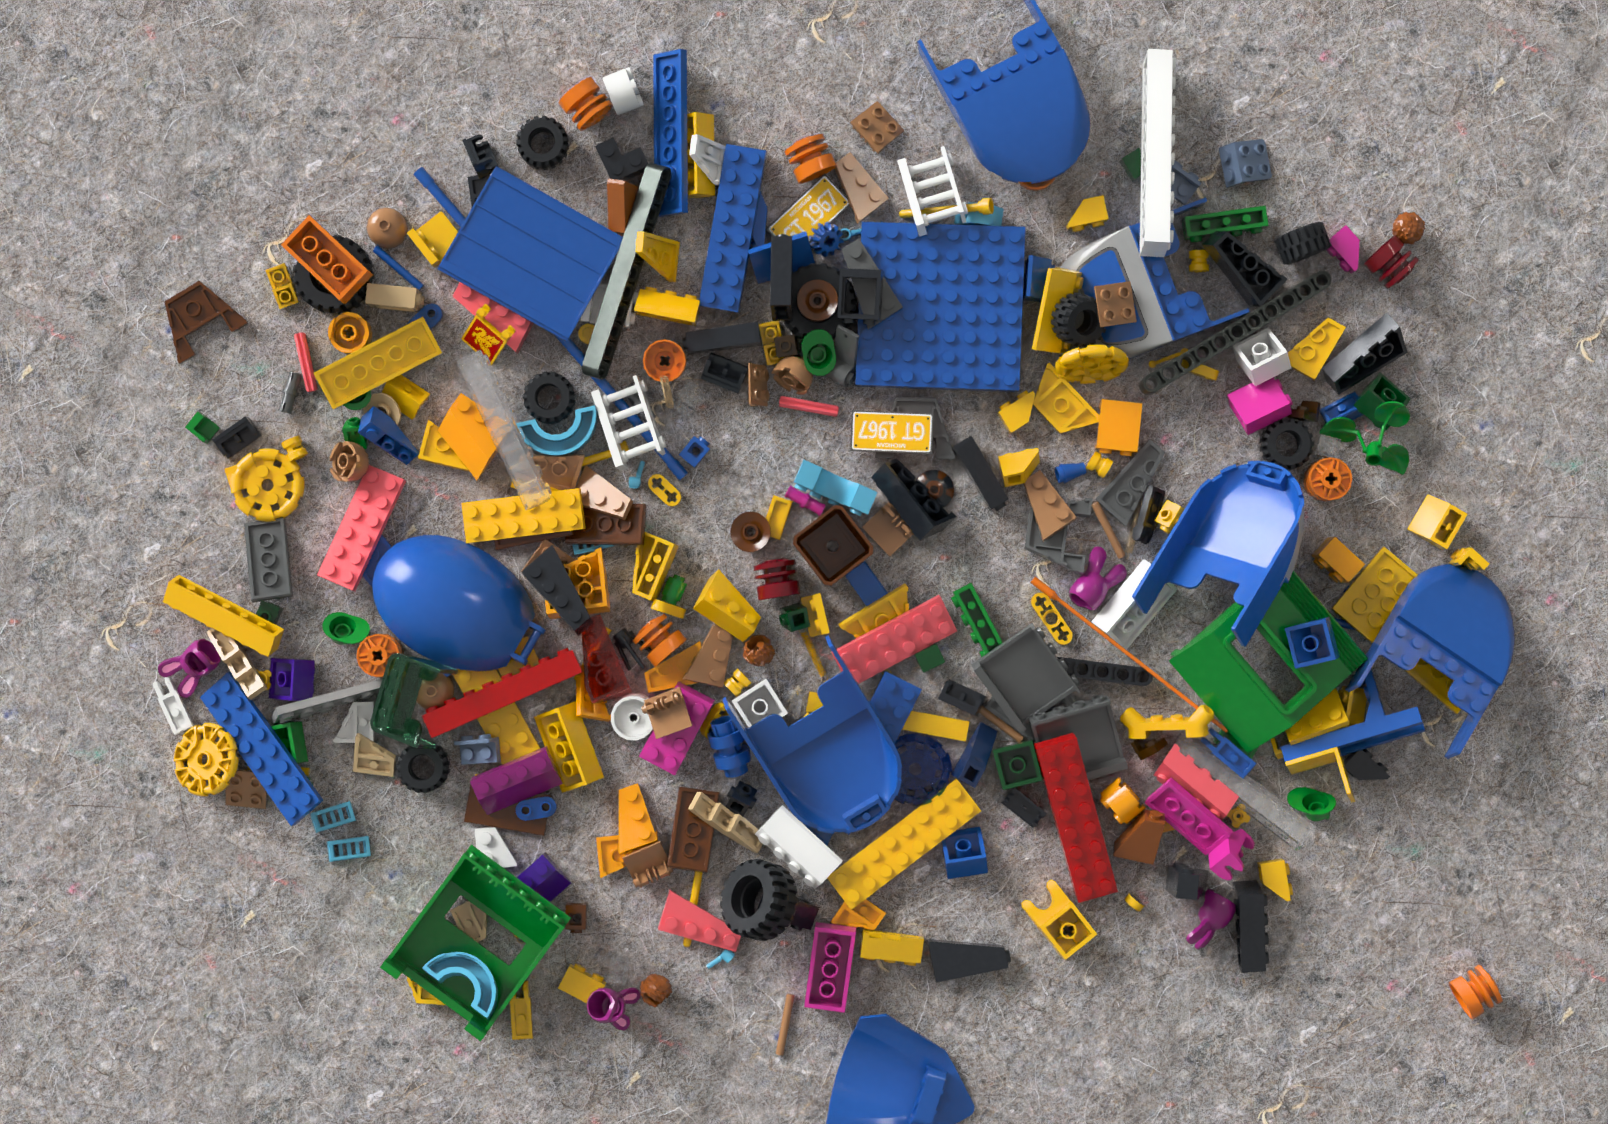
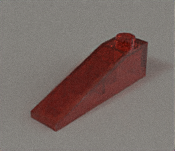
[582,614,632,704]

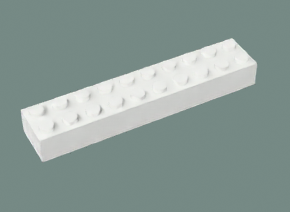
[1139,49,1176,257]

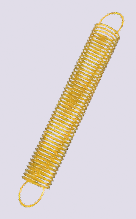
[799,629,828,682]

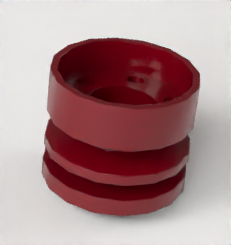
[1364,234,1419,289]
[753,558,801,600]

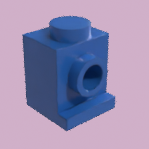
[679,436,710,468]

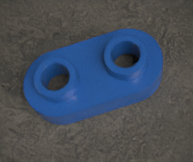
[407,304,443,330]
[516,796,557,821]

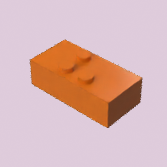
[281,215,373,304]

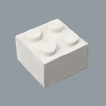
[1233,327,1291,386]
[732,678,788,727]

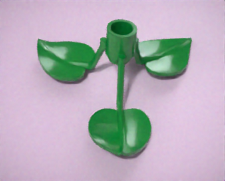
[1319,401,1410,475]

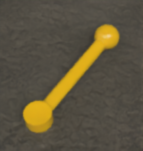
[1148,348,1188,368]

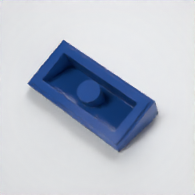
[1319,391,1363,424]
[845,561,888,606]

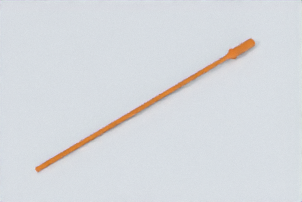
[1030,576,1228,732]

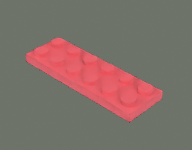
[317,465,406,592]
[831,595,957,684]

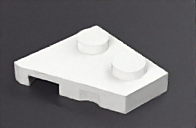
[689,134,726,185]
[334,702,375,743]
[475,827,518,867]

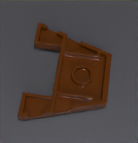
[164,281,249,364]

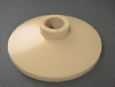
[363,393,401,426]

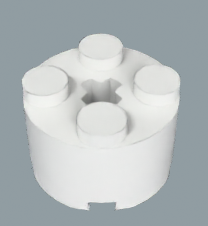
[603,67,644,115]

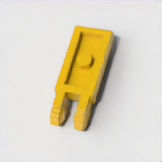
[510,981,533,1040]

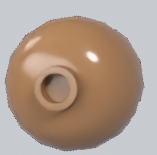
[366,207,408,249]
[772,356,813,395]
[329,441,369,482]
[413,670,455,709]

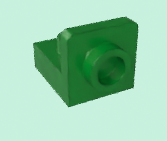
[342,417,368,449]

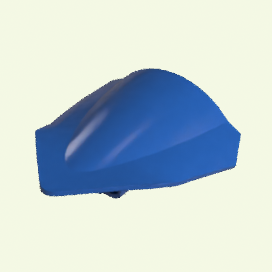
[826,1014,975,1124]

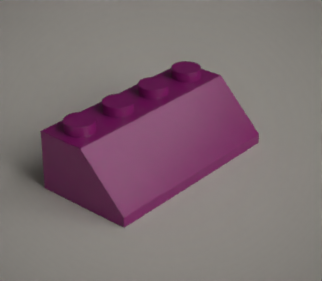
[470,746,563,815]

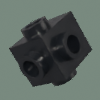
[726,780,757,817]

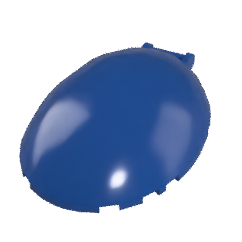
[372,535,546,672]

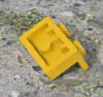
[1449,547,1490,570]
[801,593,830,637]

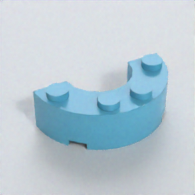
[515,405,598,456]
[794,459,878,516]
[422,952,498,1021]

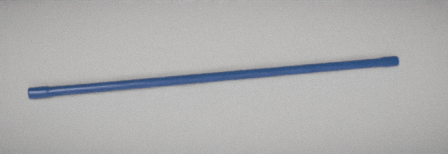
[413,167,688,481]

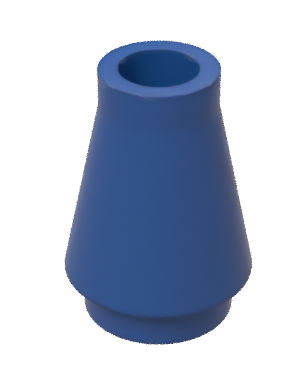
[1055,462,1086,484]

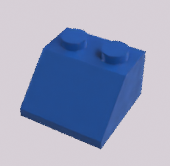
[1023,255,1055,302]
[1285,617,1340,669]
[941,827,988,879]

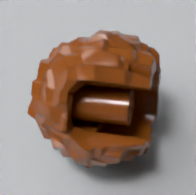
[1392,212,1425,245]
[743,635,775,667]
[640,974,672,1008]

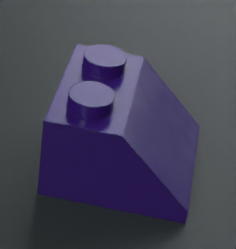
[269,658,315,701]
[516,853,571,902]

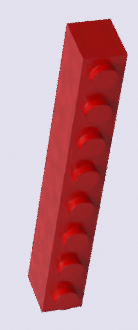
[422,648,584,738]

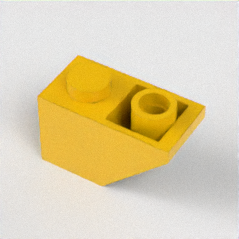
[1066,195,1109,232]
[997,390,1035,434]
[998,448,1040,487]
[1257,859,1293,901]

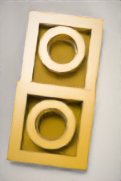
[265,263,299,309]
[758,321,785,366]

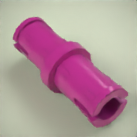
[784,485,826,516]

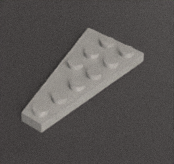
[271,675,398,726]

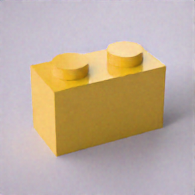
[558,963,607,1003]

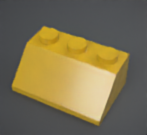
[634,286,700,326]

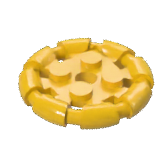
[1055,345,1129,384]
[231,448,305,522]
[174,723,239,797]

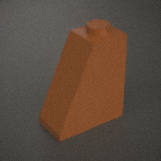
[607,179,639,237]
[1113,809,1165,865]

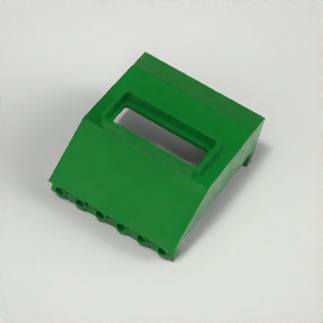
[1169,570,1368,753]
[380,844,571,1042]

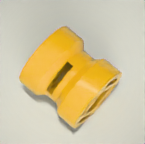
[1189,250,1209,273]
[281,435,308,461]
[1086,451,1113,478]
[724,668,751,697]

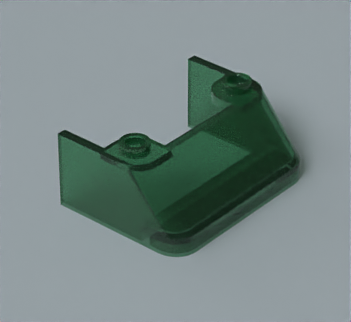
[370,653,458,749]

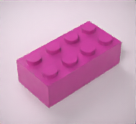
[639,681,715,775]
[804,922,856,1013]

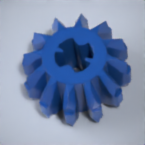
[808,222,844,257]

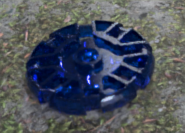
[894,733,952,806]

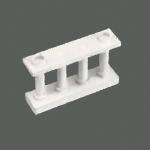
[897,146,968,237]
[591,375,666,471]

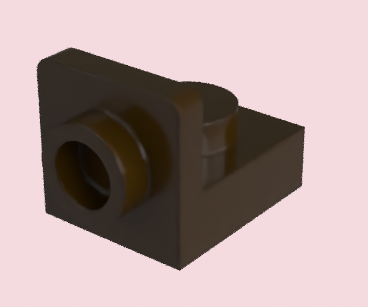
[774,334,800,358]
[1287,401,1321,422]
[1131,737,1168,760]

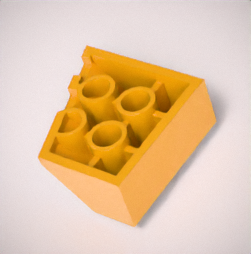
[437,393,512,481]
[545,547,611,620]

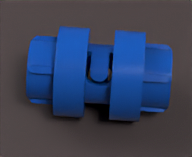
[707,715,752,778]

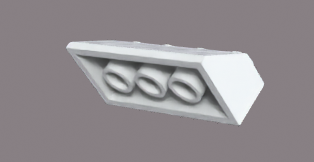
[1092,560,1177,650]
[755,805,843,889]

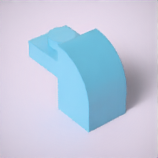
[954,202,1004,226]

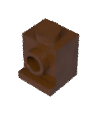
[565,903,587,933]

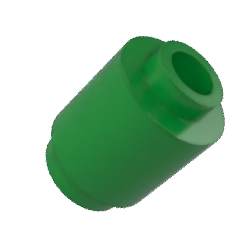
[661,574,687,606]

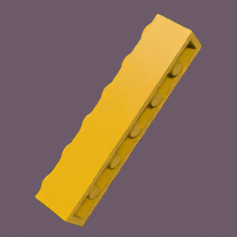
[163,575,284,657]

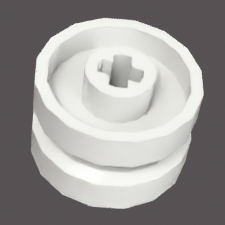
[611,693,653,740]

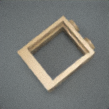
[365,283,425,313]

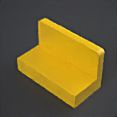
[382,375,430,420]

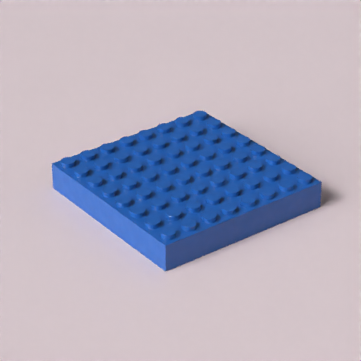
[856,222,1025,392]

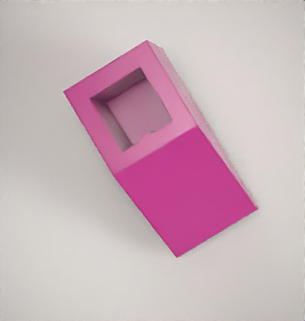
[1326,225,1360,274]

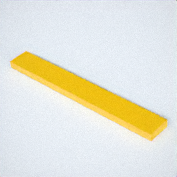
[806,691,969,742]

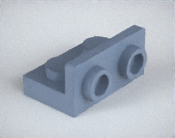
[1171,160,1201,205]
[454,734,501,765]

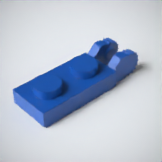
[1200,727,1257,779]

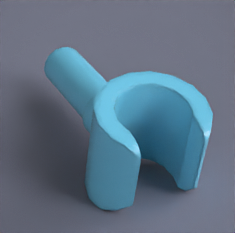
[840,228,862,241]
[629,461,645,488]
[707,949,735,969]

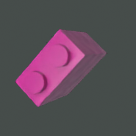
[1227,377,1293,435]

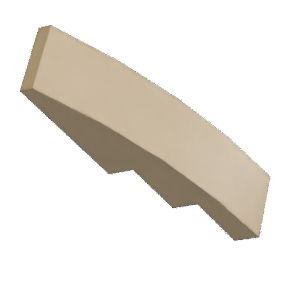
[207,628,267,700]
[688,792,763,853]

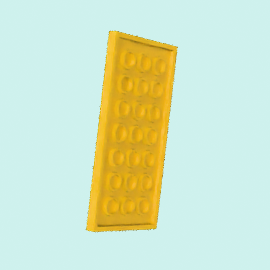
[1331,546,1461,714]

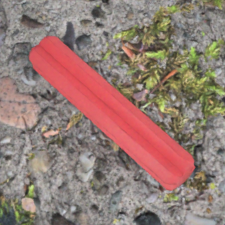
[294,332,318,392]
[779,396,839,417]

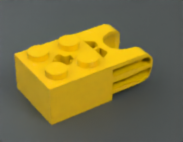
[1021,879,1097,960]

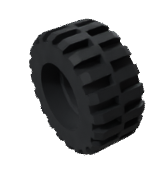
[293,234,374,315]
[784,263,856,340]
[720,859,798,941]

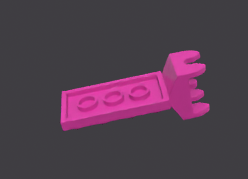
[1144,778,1255,880]

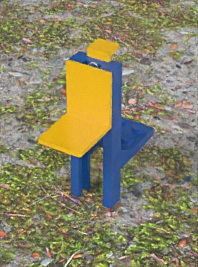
[1271,668,1425,803]

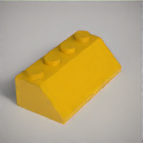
[687,112,715,198]
[1032,267,1083,353]
[534,701,604,793]

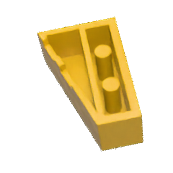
[632,532,679,601]
[693,569,761,642]
[859,928,924,966]

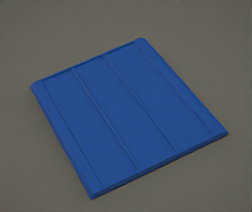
[437,166,623,342]

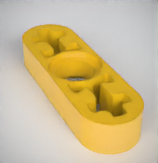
[1031,593,1072,645]

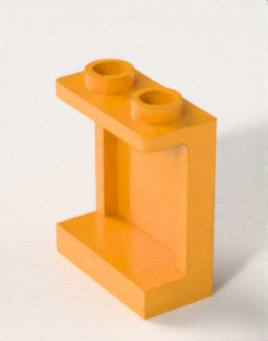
[1095,399,1143,456]

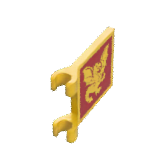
[461,304,516,365]

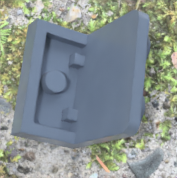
[1218,139,1272,188]

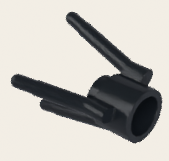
[613,628,652,671]

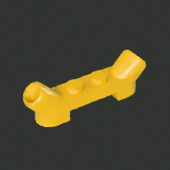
[1120,705,1214,739]

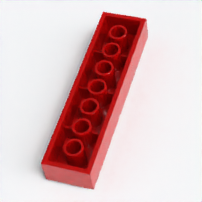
[1034,733,1118,903]

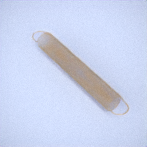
[660,376,674,408]
[1127,501,1142,559]

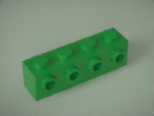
[1182,205,1269,243]
[951,583,1003,657]

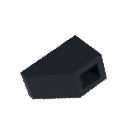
[1344,749,1390,780]

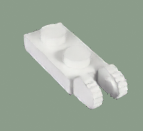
[153,676,194,735]

